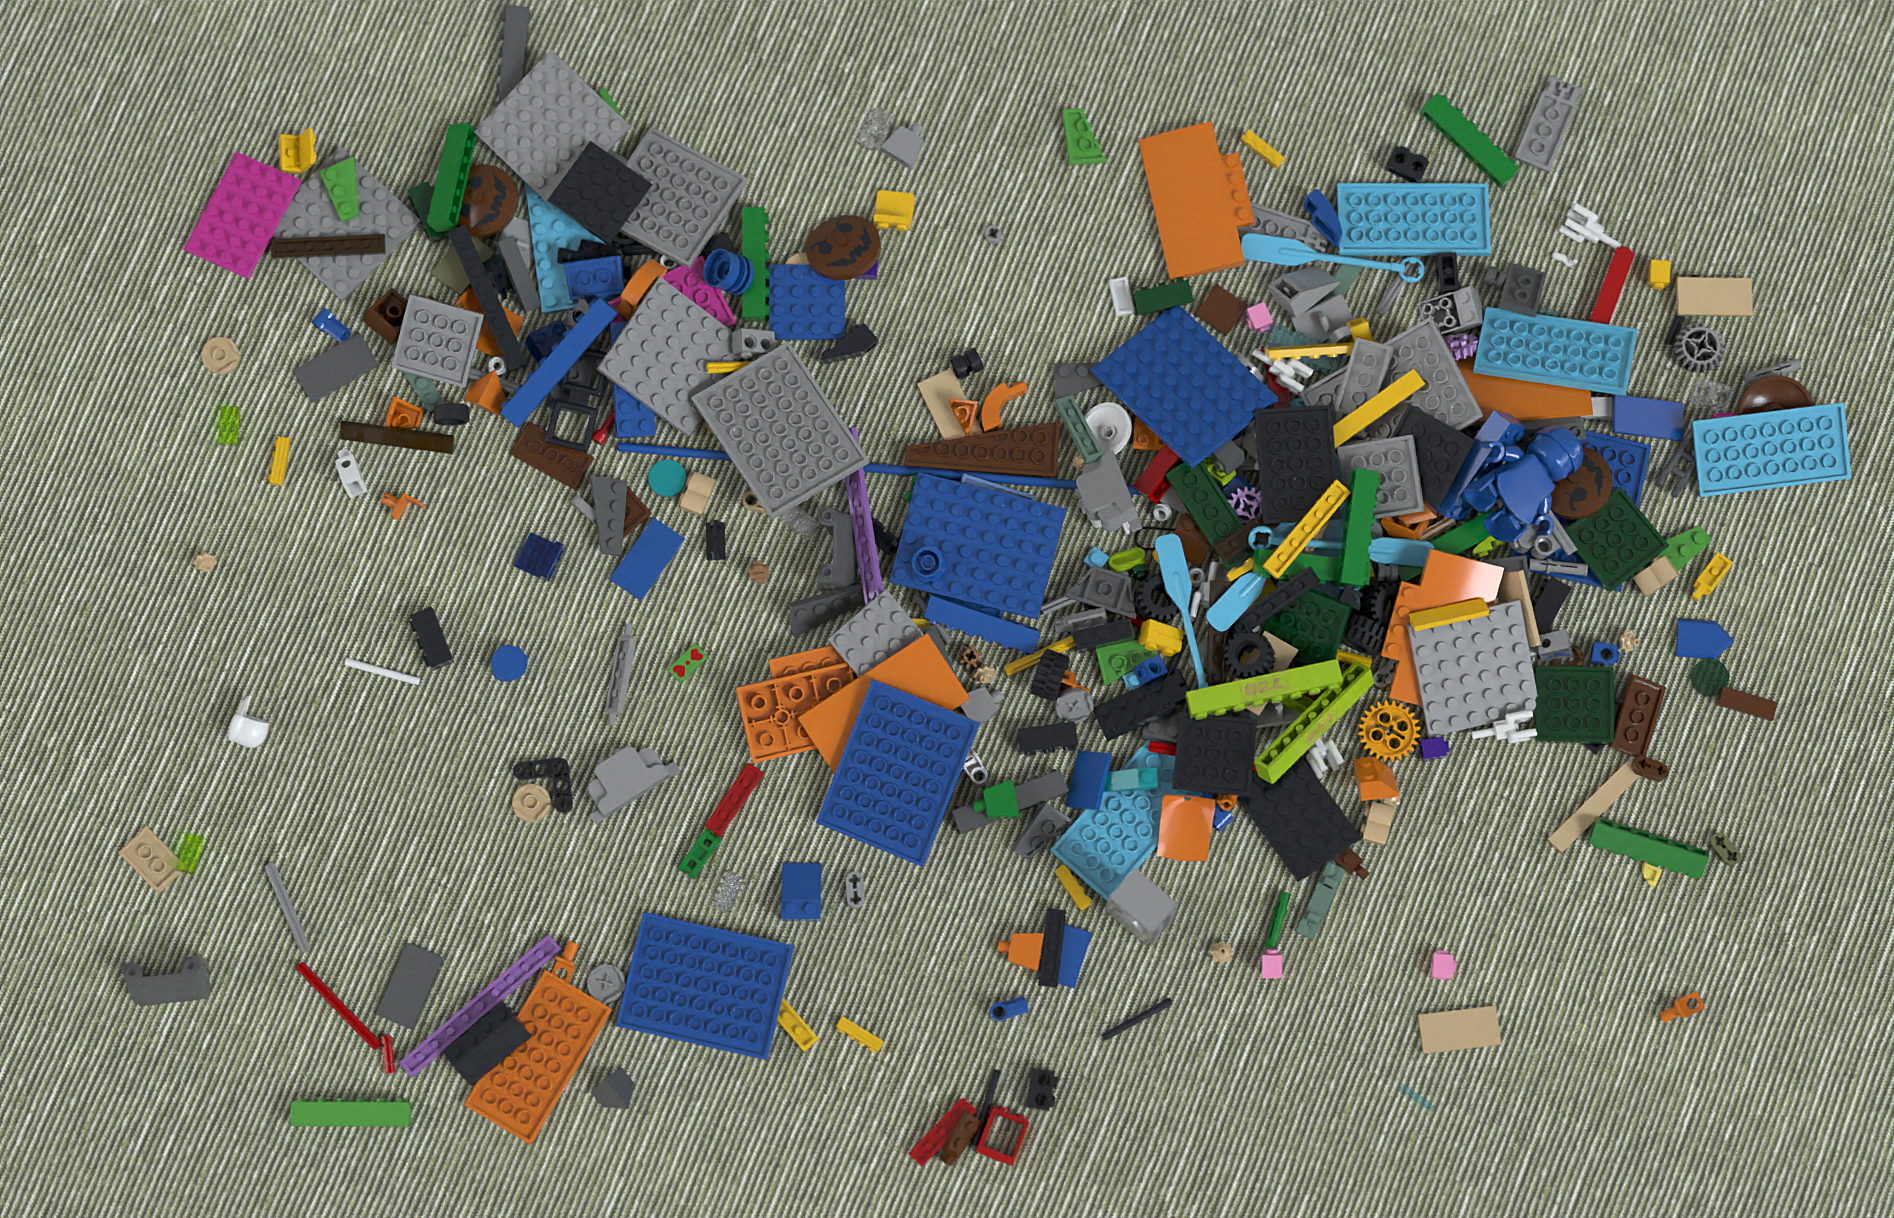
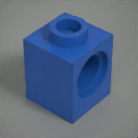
[1589,642,1620,667]
[1133,655,1168,685]

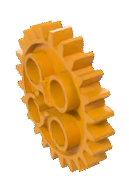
[1357,700,1421,763]

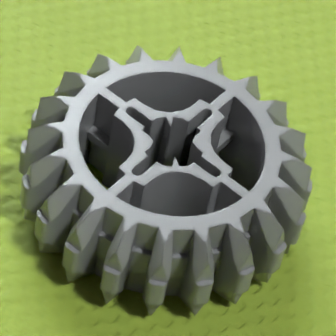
[1674,322,1726,373]

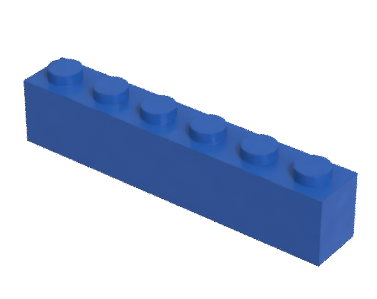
[924,593,1041,655]

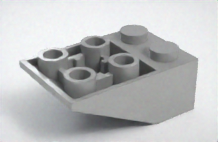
[1268,265,1340,318]
[1418,286,1484,336]

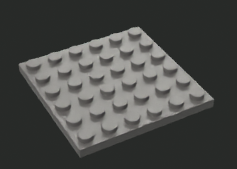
[474,49,631,209]
[620,127,748,269]
[272,146,421,302]
[597,277,747,437]
[1407,599,1538,737]

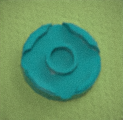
[649,460,686,498]

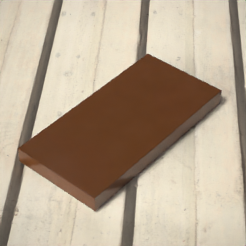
[509,421,595,491]
[1608,674,1666,758]

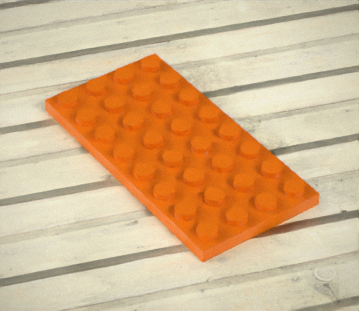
[464,970,613,1145]

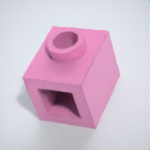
[1246,302,1273,334]
[1262,948,1283,978]
[1431,951,1456,980]

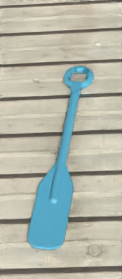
[1241,233,1425,283]
[1206,500,1345,632]
[1248,526,1434,567]
[1155,534,1215,715]

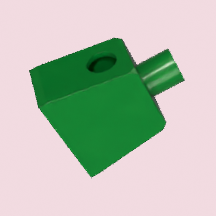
[973,780,1020,819]

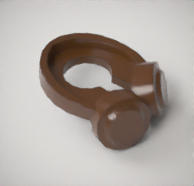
[1552,646,1583,666]

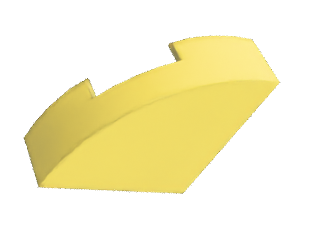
[1642,862,1662,888]

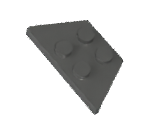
[1065,566,1136,620]

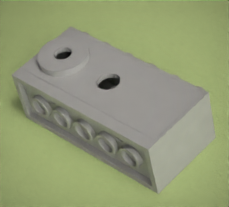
[1105,868,1178,946]

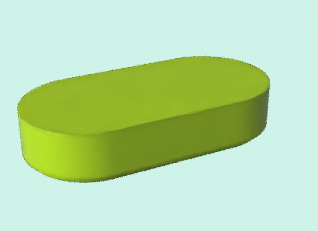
[1108,547,1146,572]

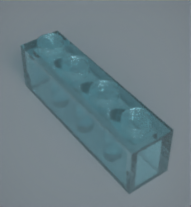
[1263,324,1345,376]

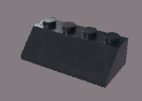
[443,1002,532,1086]

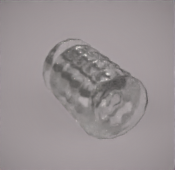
[708,869,746,913]

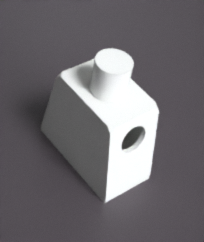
[335,449,368,498]

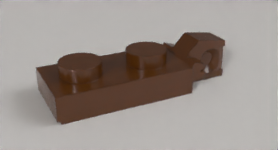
[1333,848,1370,880]
[940,1112,983,1167]

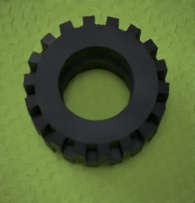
[1134,573,1180,624]
[1360,583,1400,631]
[1341,613,1387,656]
[1224,630,1276,680]
[1031,649,1070,702]

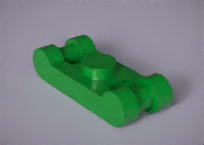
[678,828,723,880]

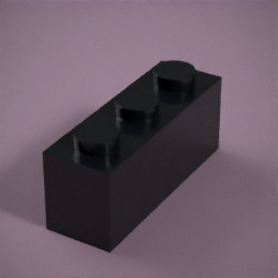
[1531,577,1572,635]
[409,607,454,671]
[1073,618,1134,654]
[1017,721,1078,757]

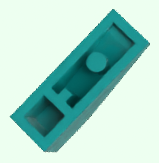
[1103,768,1158,793]

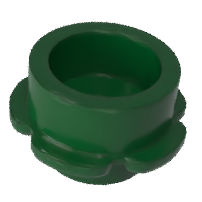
[1132,564,1150,581]

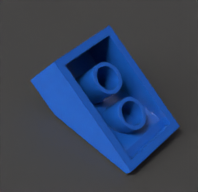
[781,863,822,922]

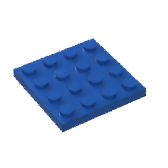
[769,265,845,340]

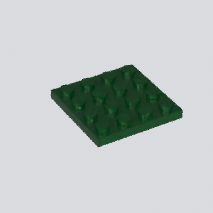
[1565,487,1669,593]
[1263,579,1352,666]
[1536,666,1614,744]

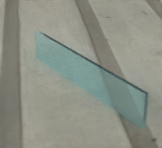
[1399,1084,1435,1112]

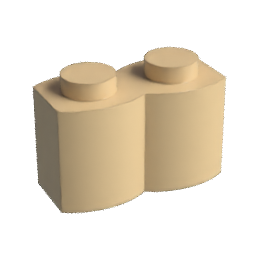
[678,472,716,517]
[1633,555,1680,597]
[1359,801,1395,847]

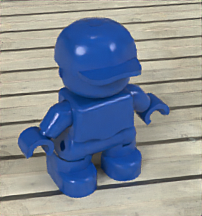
[1463,425,1584,543]

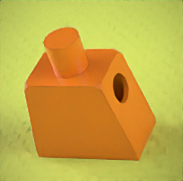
[998,933,1044,972]

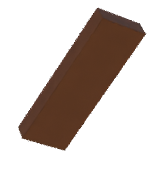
[1717,686,1777,721]

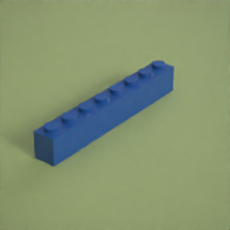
[500,298,619,428]

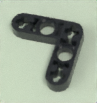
[513,758,573,814]

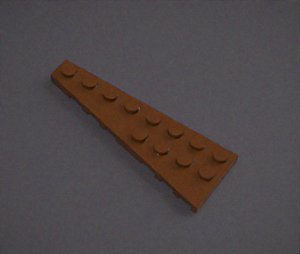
[904,421,1060,478]

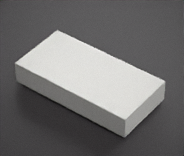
[1108,276,1135,317]

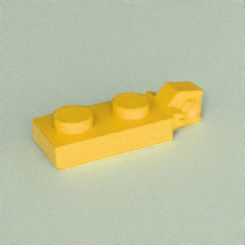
[1690,551,1733,602]

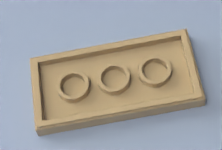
[1676,277,1753,317]
[917,368,983,440]
[1497,570,1541,647]
[1235,631,1298,716]
[1418,1006,1501,1054]

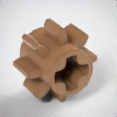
[749,560,770,585]
[960,646,983,670]

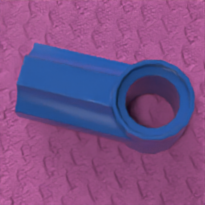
[311,307,350,343]
[1202,793,1234,832]
[989,996,1029,1023]

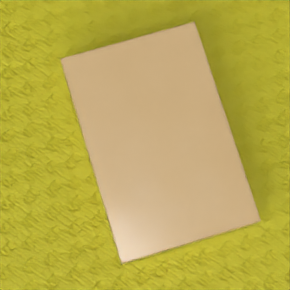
[118,825,187,894]

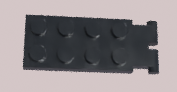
[1093,669,1190,742]

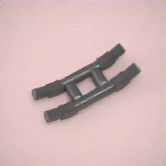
[1654,429,1696,498]

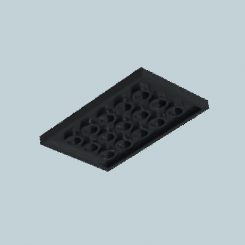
[1254,405,1341,525]
[1237,756,1362,883]

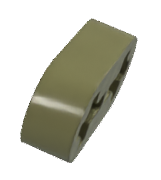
[1709,833,1741,866]

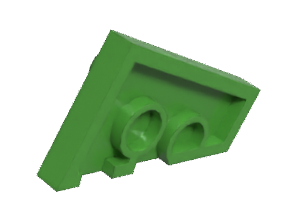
[1062,108,1107,166]
[320,157,360,223]
[1655,526,1712,571]
[1096,639,1156,687]

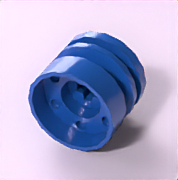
[703,249,754,295]

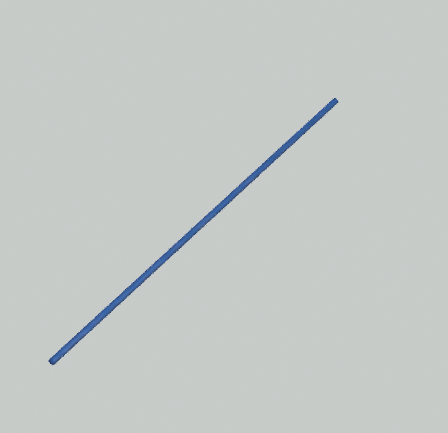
[618,442,1141,495]

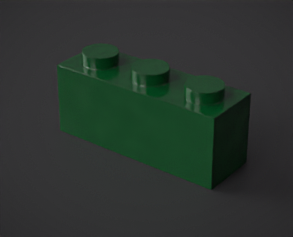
[407,181,449,245]
[1132,277,1194,316]

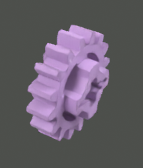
[1443,333,1478,360]
[1227,485,1262,524]

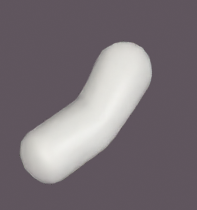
[1552,252,1578,267]

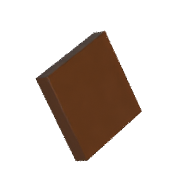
[1195,284,1248,336]
[623,486,652,539]

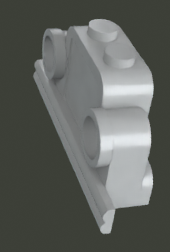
[1075,450,1142,532]
[1498,499,1578,559]
[588,746,681,825]

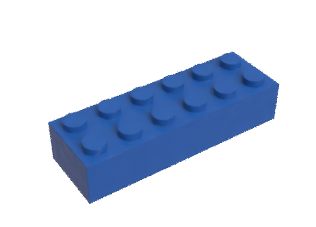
[609,322,656,439]
[1429,410,1527,521]

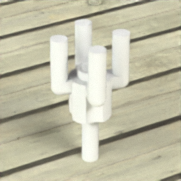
[1558,203,1621,249]
[1252,348,1314,395]
[1189,562,1219,626]
[1471,709,1537,743]
[1306,735,1344,779]

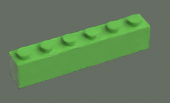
[291,1098,412,1127]

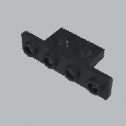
[557,239,632,280]

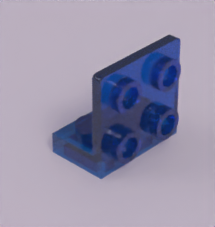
[525,319,567,367]
[514,533,565,583]

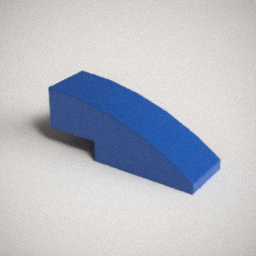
[1303,189,1343,247]

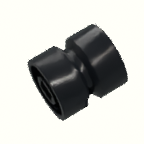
[950,347,984,380]

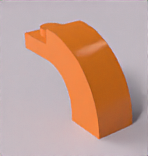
[617,259,668,320]
[981,381,1028,433]

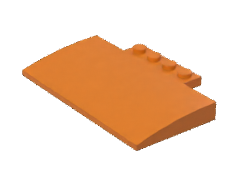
[1138,121,1255,281]
[1455,353,1593,425]
[1380,548,1504,706]
[797,633,970,774]
[735,645,858,763]

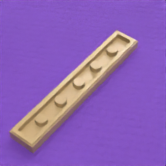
[1547,759,1639,853]

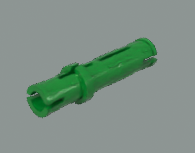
[1264,891,1291,948]

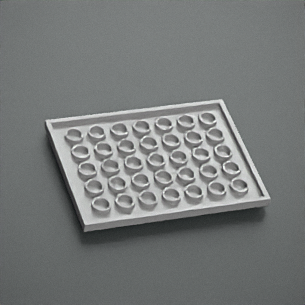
[1299,317,1485,442]
[691,341,869,520]

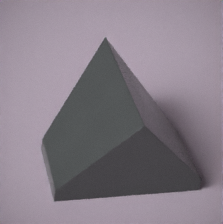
[591,1068,634,1109]

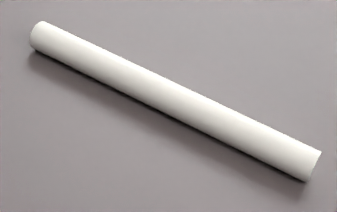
[345,658,420,685]

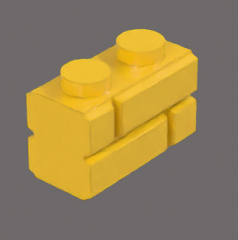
[1139,619,1184,656]

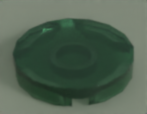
[1690,658,1730,697]

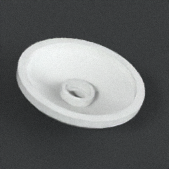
[1084,402,1132,454]

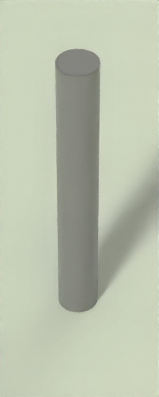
[914,594,953,645]

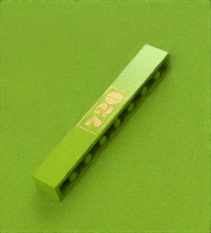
[1185,659,1343,720]
[1254,661,1374,784]

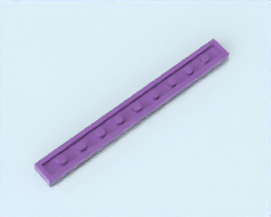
[845,427,883,606]
[399,934,562,1078]

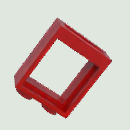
[976,1106,1030,1167]

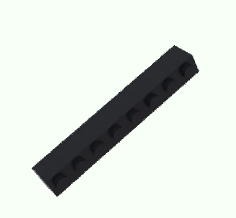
[448,225,528,373]

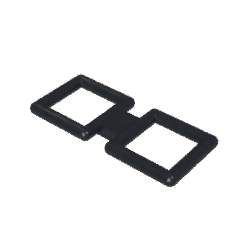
[545,348,607,452]

